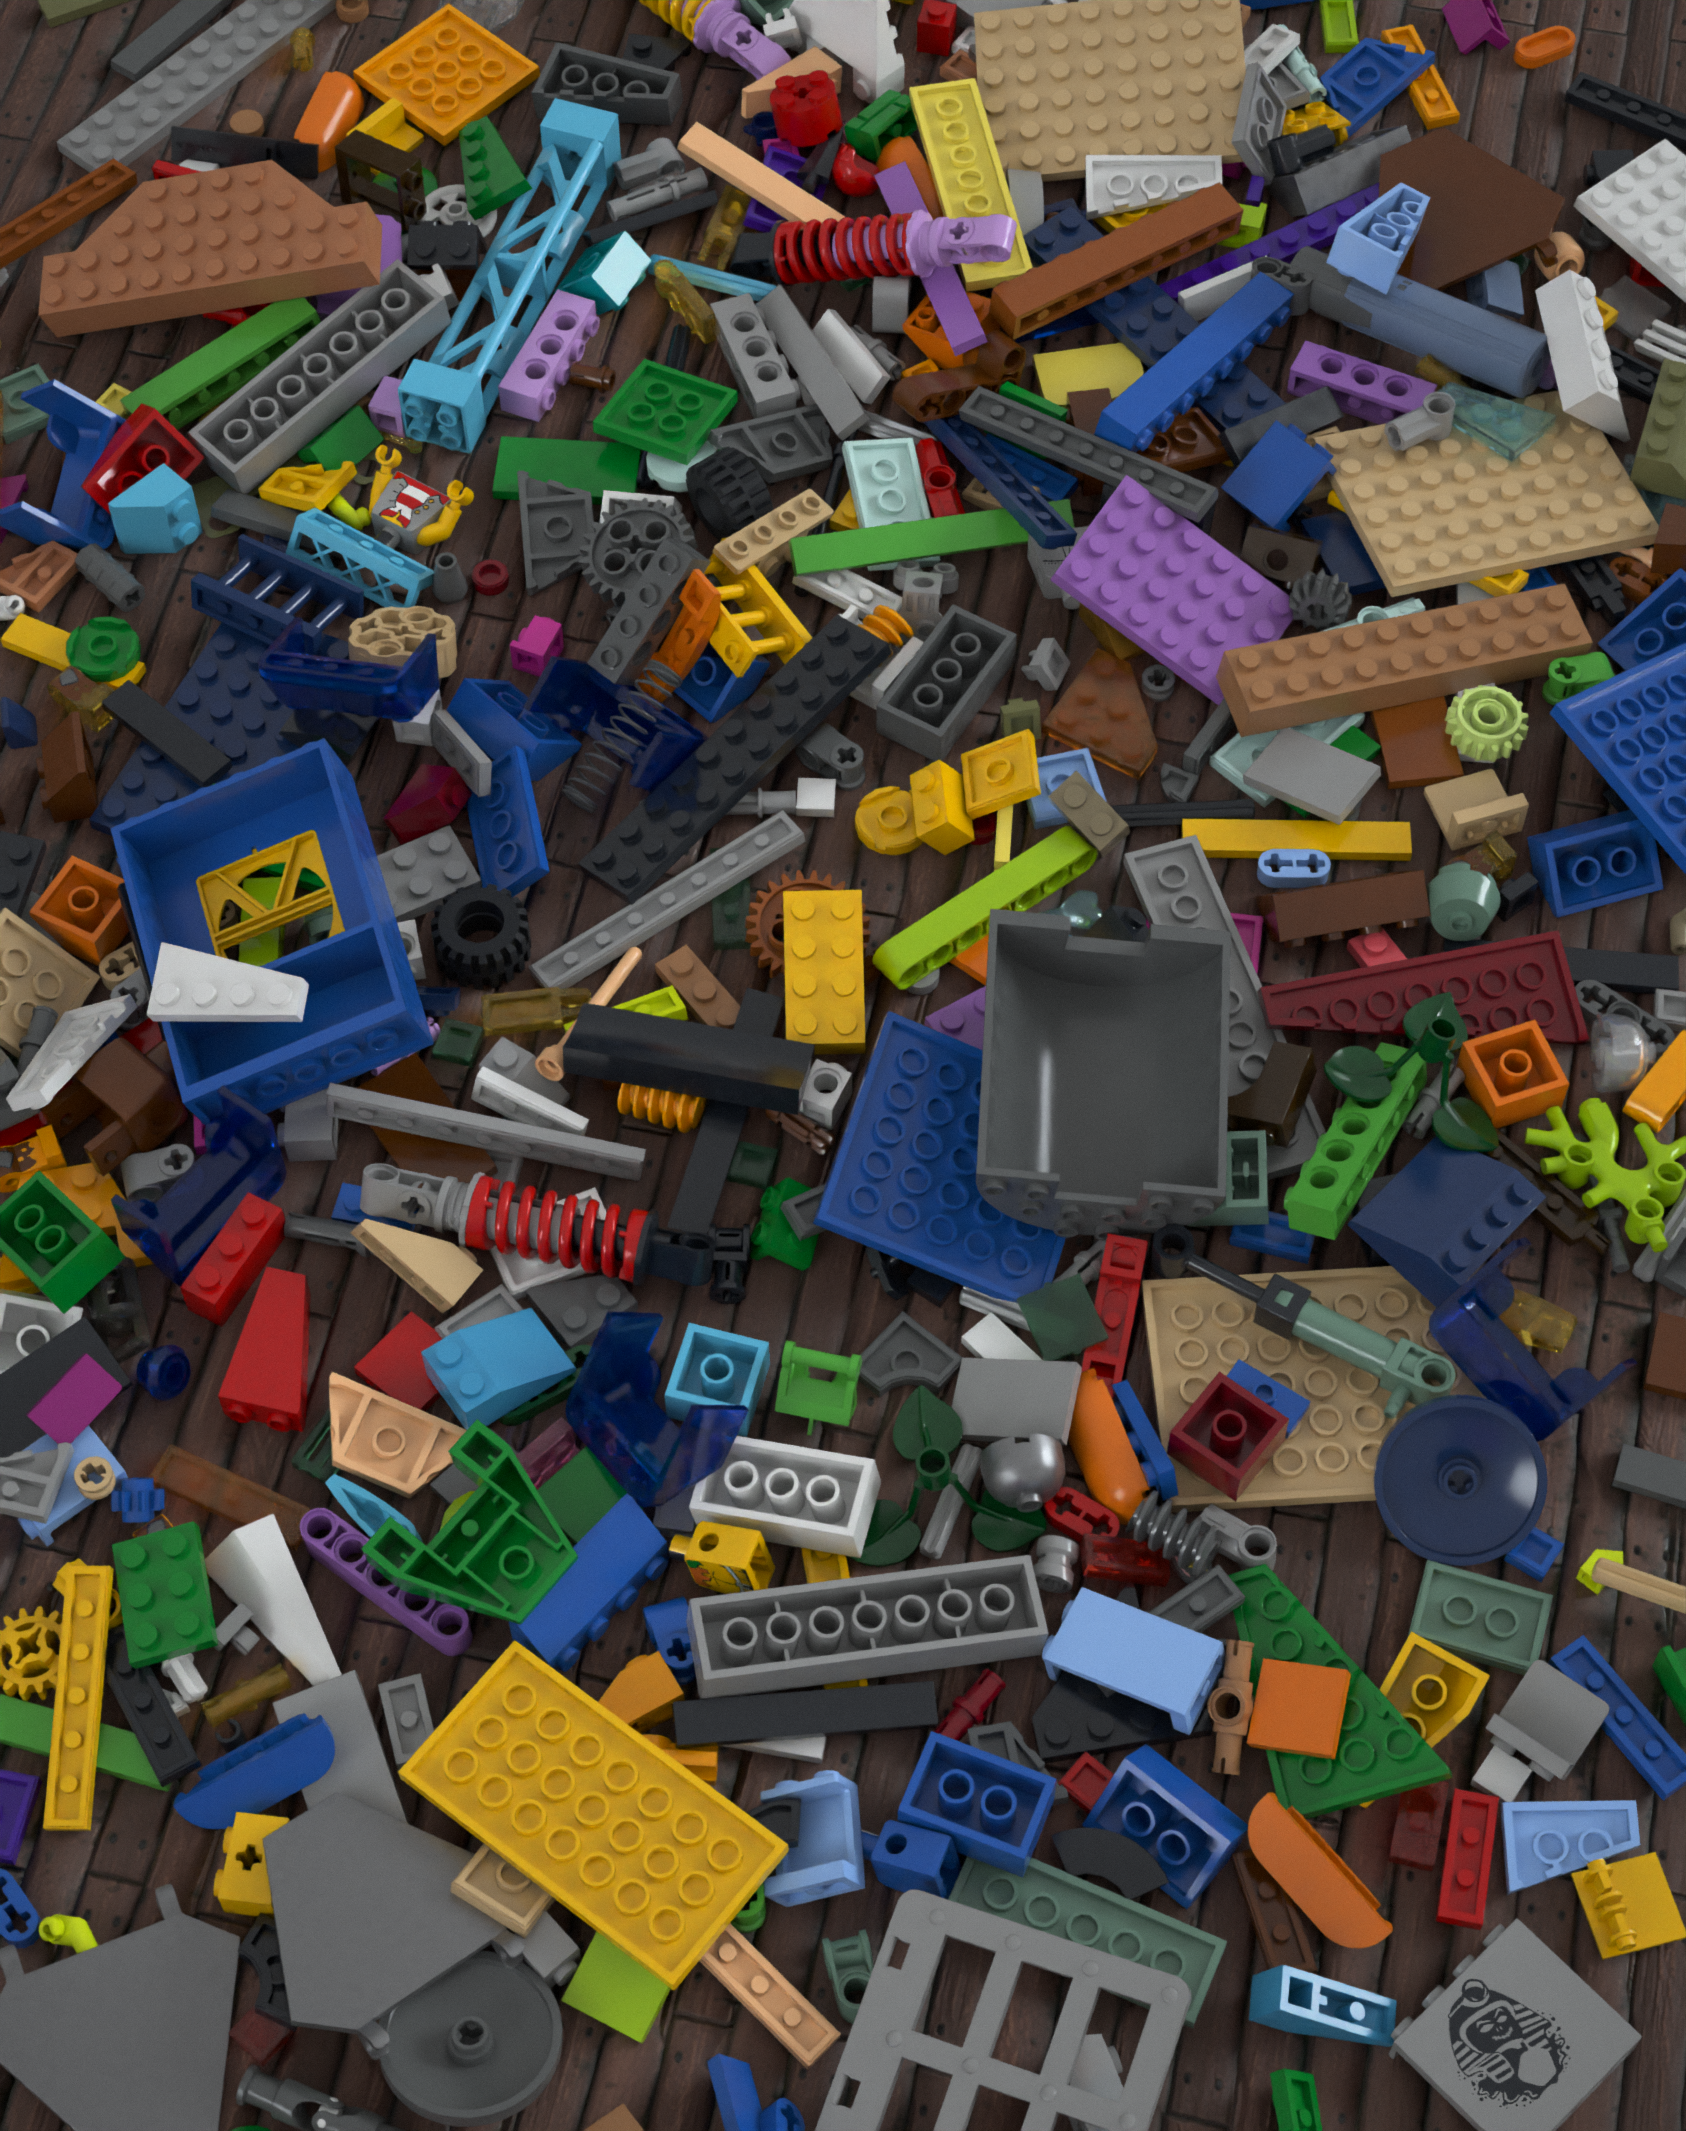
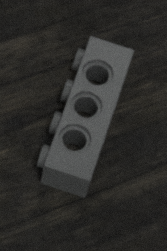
[587,538,711,686]

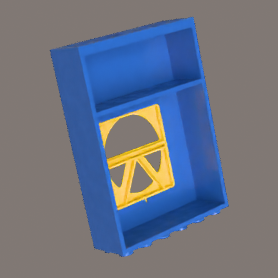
[110,738,434,1135]

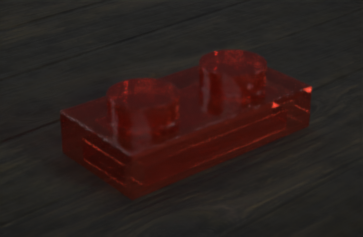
[1080,1533,1170,1587]
[1388,1781,1449,1872]

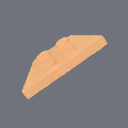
[329,1372,466,1499]

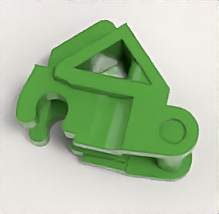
[775,1340,862,1436]

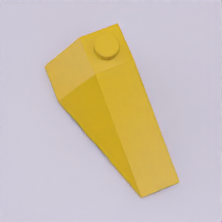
[1359,1631,1490,1809]

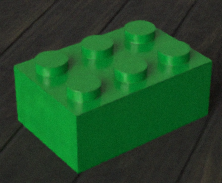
[0,1171,126,1314]

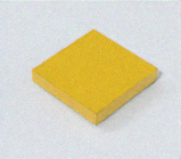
[961,728,1041,820]

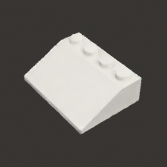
[1535,270,1630,442]

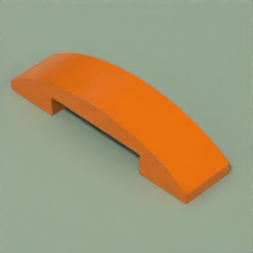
[638,569,721,704]

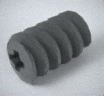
[1125,1490,1222,1578]

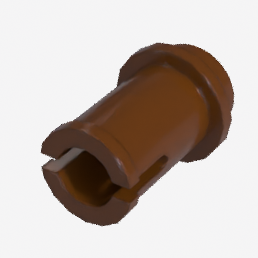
[569,362,616,394]

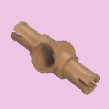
[1207,1639,1255,1776]

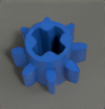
[111,1477,164,1523]

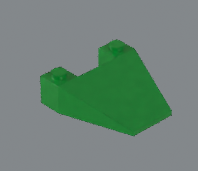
[361,1420,579,1625]

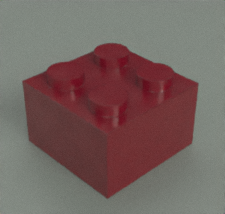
[1167,1371,1289,1502]

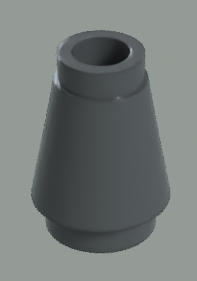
[432,552,468,605]

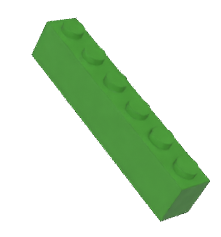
[120,297,321,430]

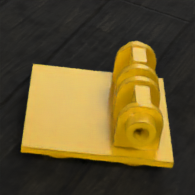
[1281,102,1351,146]
[1571,1852,1686,1960]

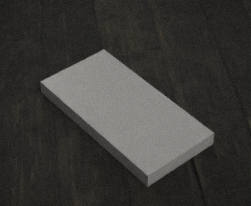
[272,1670,410,1825]

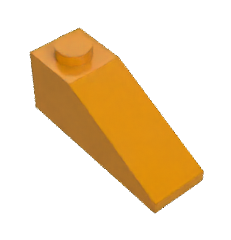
[598,1651,685,1734]

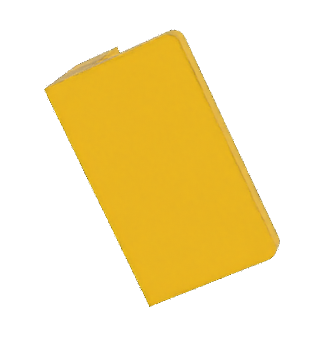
[346,97,424,176]

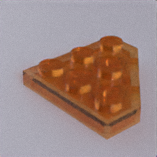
[1042,648,1158,780]

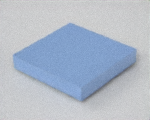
[1026,748,1106,829]

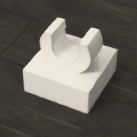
[763,8,803,49]

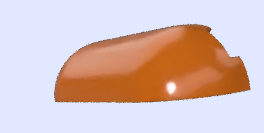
[294,71,365,173]
[876,136,944,220]
[1068,1368,1149,1525]
[1248,1792,1393,1949]

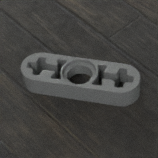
[1575,980,1675,1062]

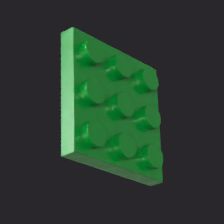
[593,359,738,465]

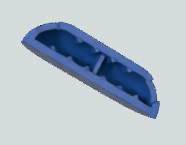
[173,1713,335,1829]

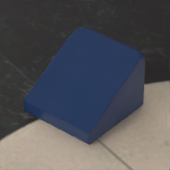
[0,697,38,749]

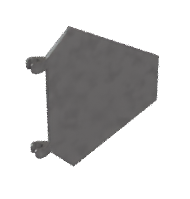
[263,1792,524,2060]
[0,1884,240,2131]

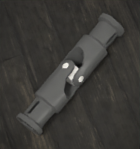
[236,2064,419,2131]

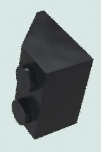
[279,677,389,768]

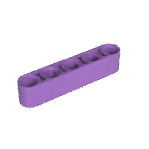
[300,1508,473,1656]

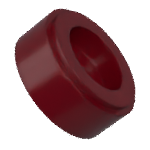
[472,559,509,596]
[970,812,997,845]

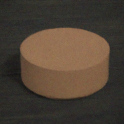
[336,0,369,23]
[230,109,265,137]

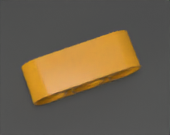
[1622,1030,1686,1133]

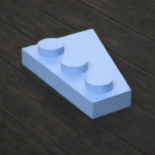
[1500,1800,1640,1895]

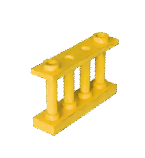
[682,537,812,678]

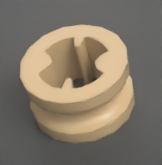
[74,1456,116,1500]

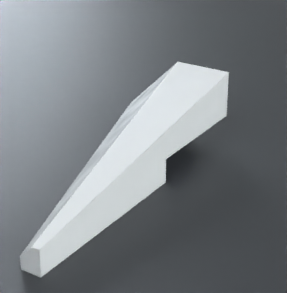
[205,1514,342,1687]

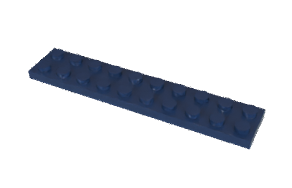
[1023,206,1286,433]

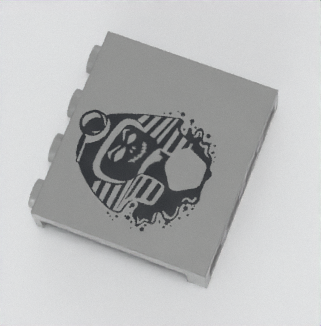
[1388,1918,1642,2131]

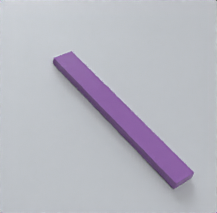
[874,161,988,356]

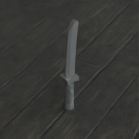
[1575,1133,1630,1273]

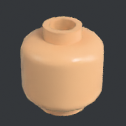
[1534,232,1585,281]

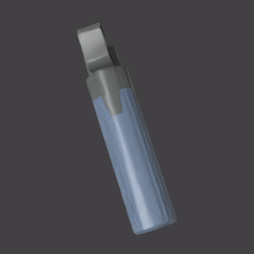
[1250,246,1551,398]

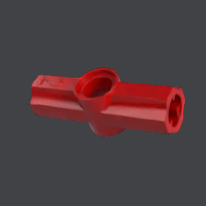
[915,438,965,518]

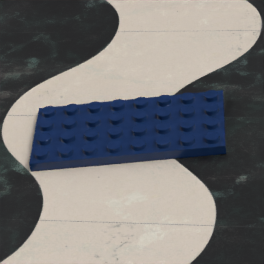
[89,622,353,836]

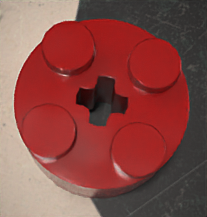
[769,70,843,147]

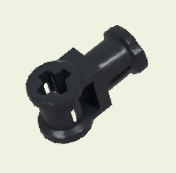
[709,1223,751,1304]

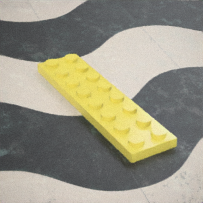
[909,78,1033,292]

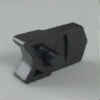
[865,1247,909,1300]

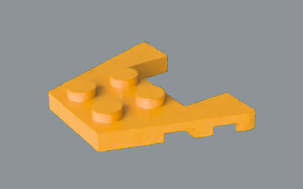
[0,1163,159,1290]

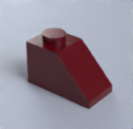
[383,764,472,845]

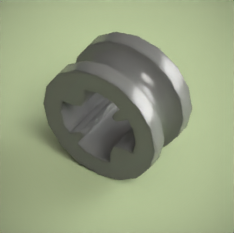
[1141,664,1175,702]

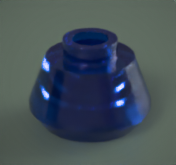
[136,1344,191,1401]

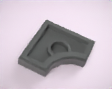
[858,1311,962,1397]

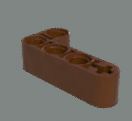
[892,330,1026,422]

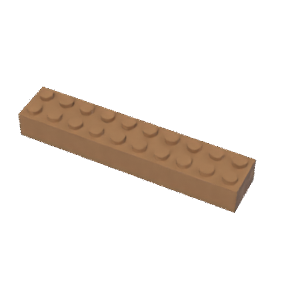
[1216,583,1593,737]

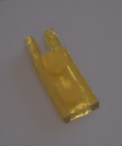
[697,184,751,271]
[654,259,716,345]
[481,987,591,1036]

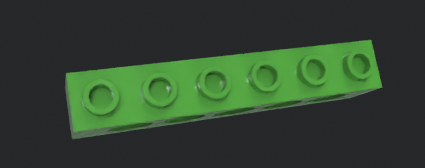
[1284,1042,1427,1240]

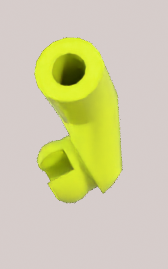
[327,493,372,531]
[39,1914,98,1954]

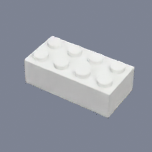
[689,1432,881,1558]

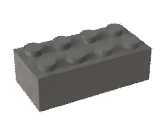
[876,604,1017,761]

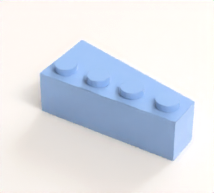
[1326,183,1430,294]

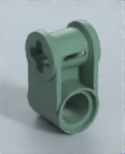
[821,1929,874,2024]

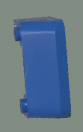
[0,379,126,550]

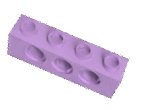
[498,289,600,422]

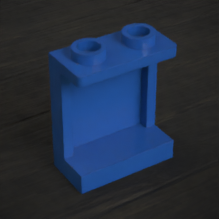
[1221,420,1337,532]

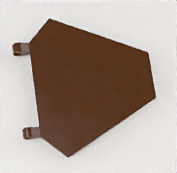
[1379,127,1565,291]

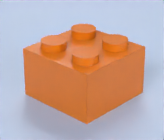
[1456,1020,1569,1128]

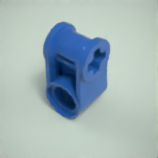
[642,1596,696,1685]

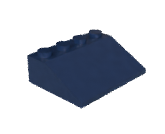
[1347,1135,1546,1310]

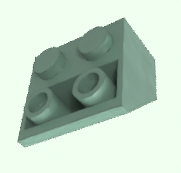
[1187,1130,1269,1227]

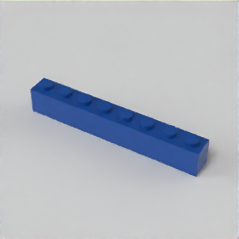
[1094,271,1294,453]

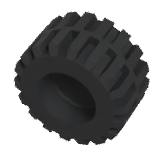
[686,446,773,541]
[431,883,532,990]

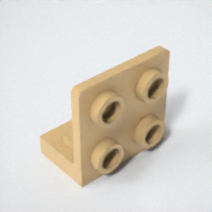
[1424,769,1529,850]

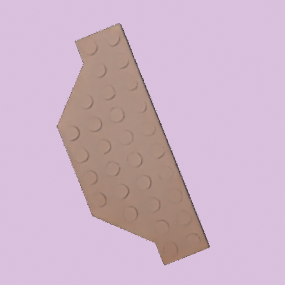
[38,160,382,338]

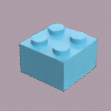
[665,1323,770,1437]

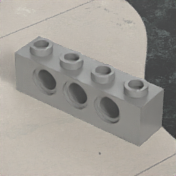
[710,293,801,419]

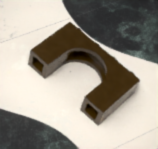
[1227,1041,1317,1148]

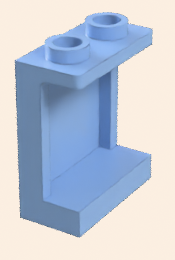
[17,1425,128,1547]
[760,1770,865,1907]

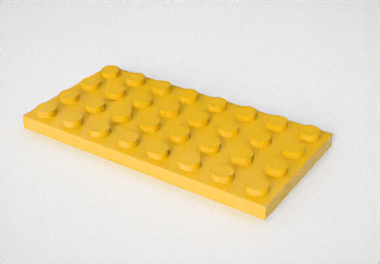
[398,1640,789,1991]

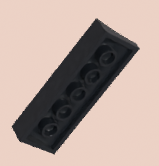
[563,1002,815,1115]

